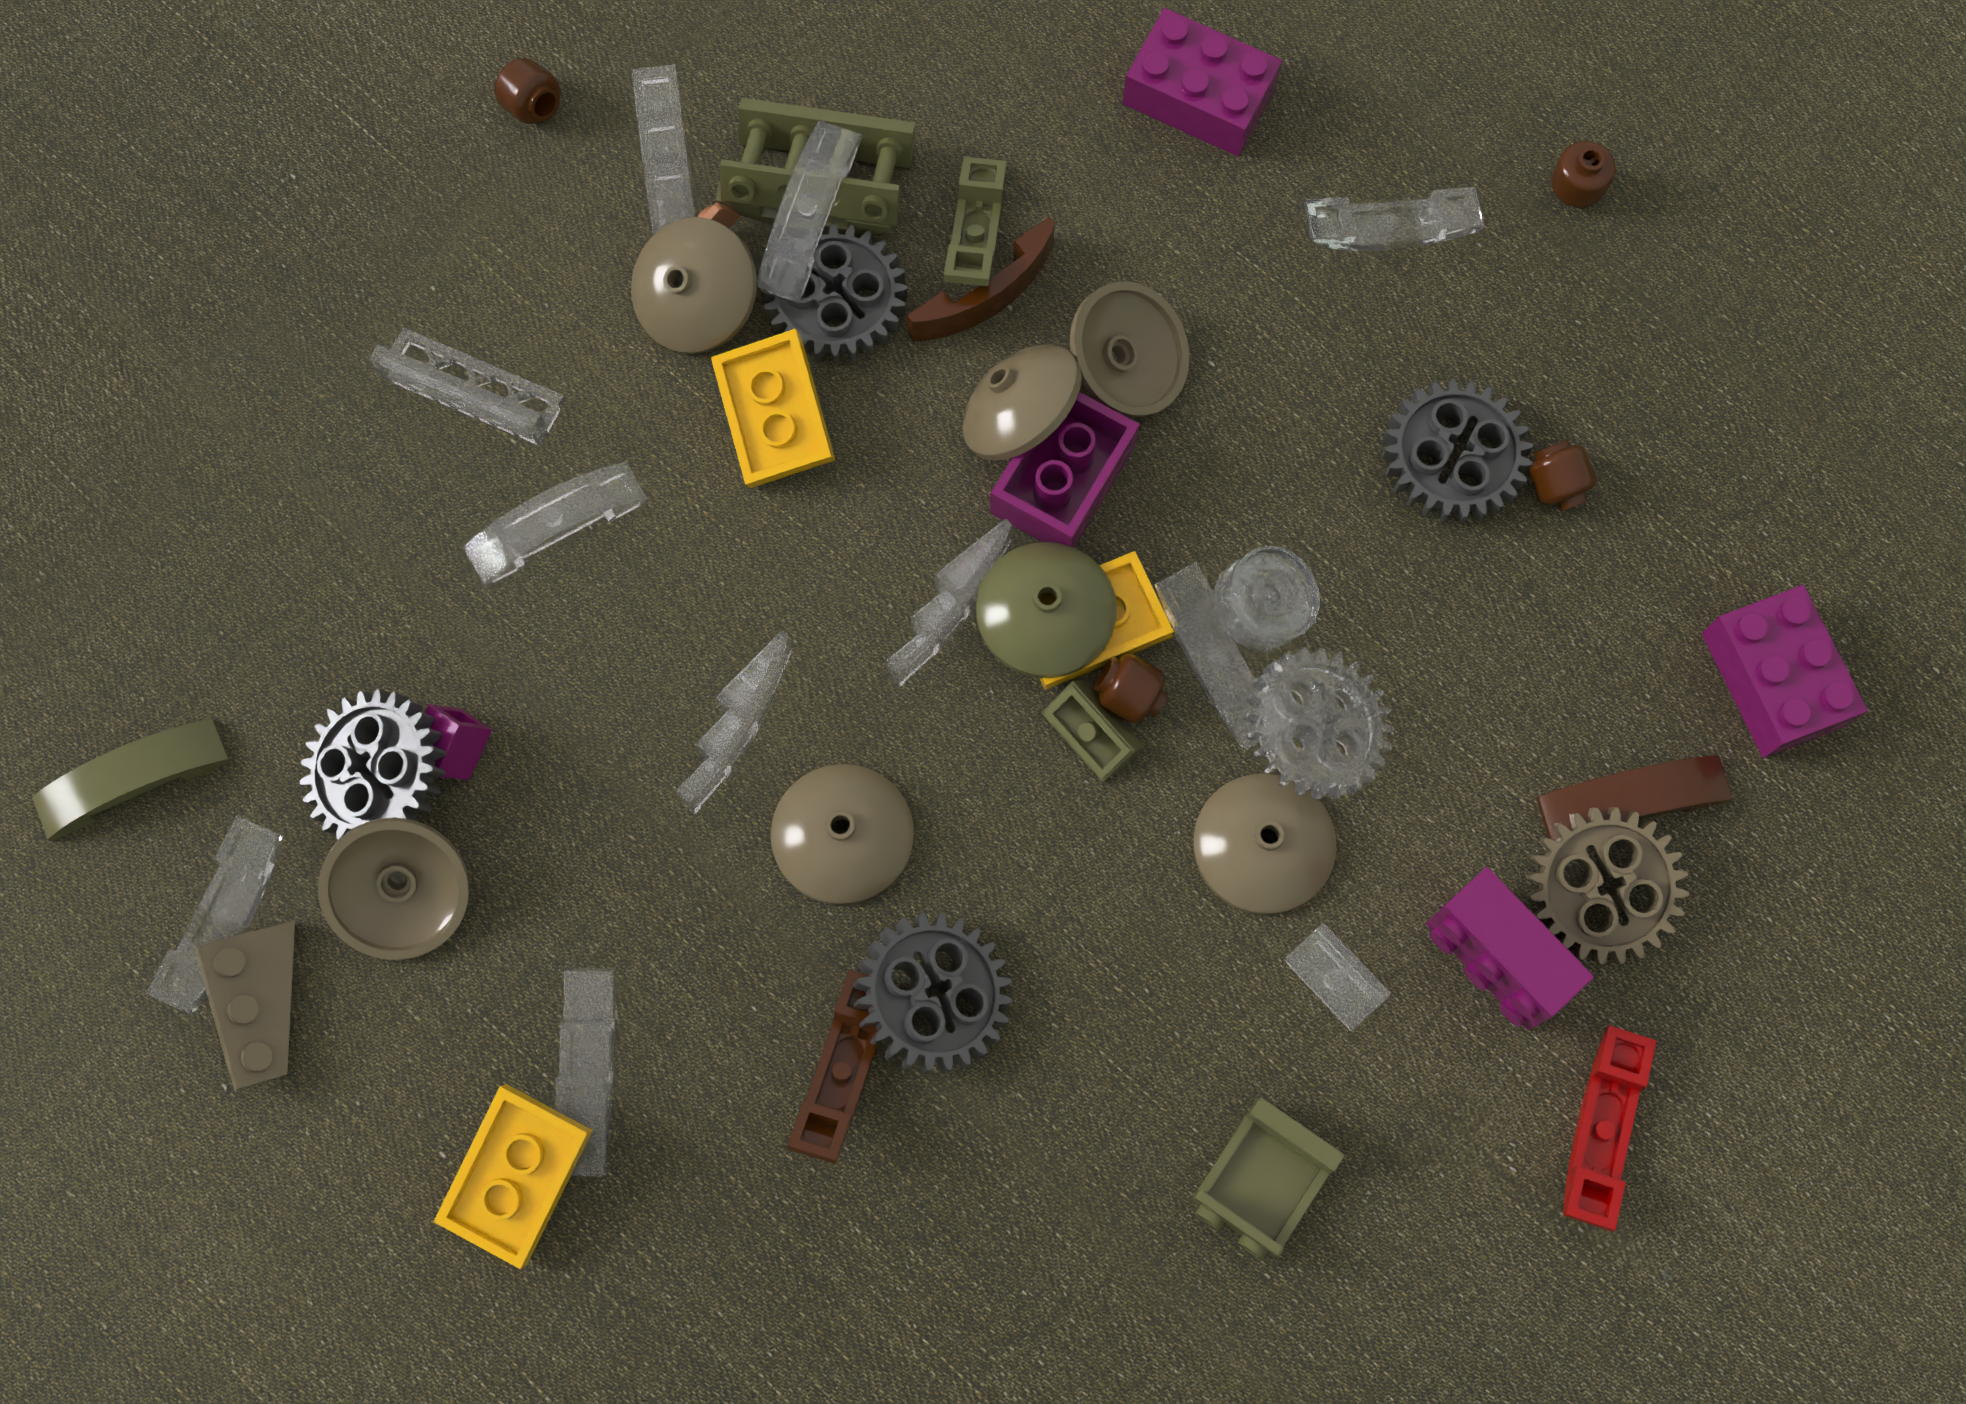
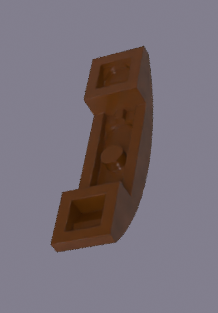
[907,216,1055,342]
[1536,755,1733,841]
[787,969,896,1164]

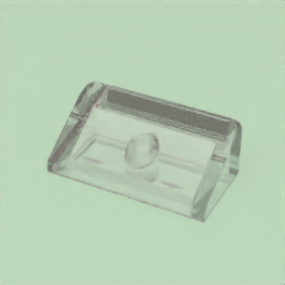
[1284,923,1391,1032]

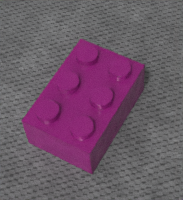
[1122,8,1282,157]
[990,392,1140,548]
[1701,584,1868,758]
[1425,867,1594,1031]

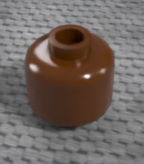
[494,58,561,125]
[1551,141,1616,208]
[1528,440,1597,511]
[1095,654,1168,723]

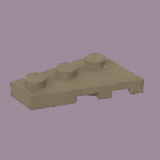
[194,920,295,1091]

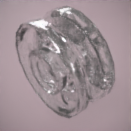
[1214,545,1320,651]

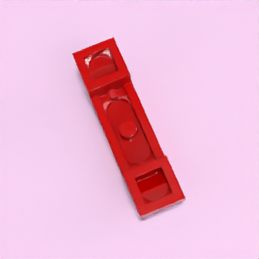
[1563,1025,1657,1232]

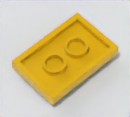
[711,328,835,488]
[1039,551,1174,690]
[434,1084,593,1269]

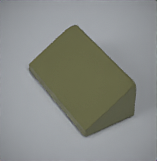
[1041,679,1145,782]

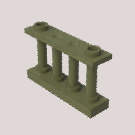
[720,98,916,226]

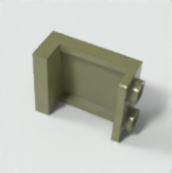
[1190,1097,1345,1261]

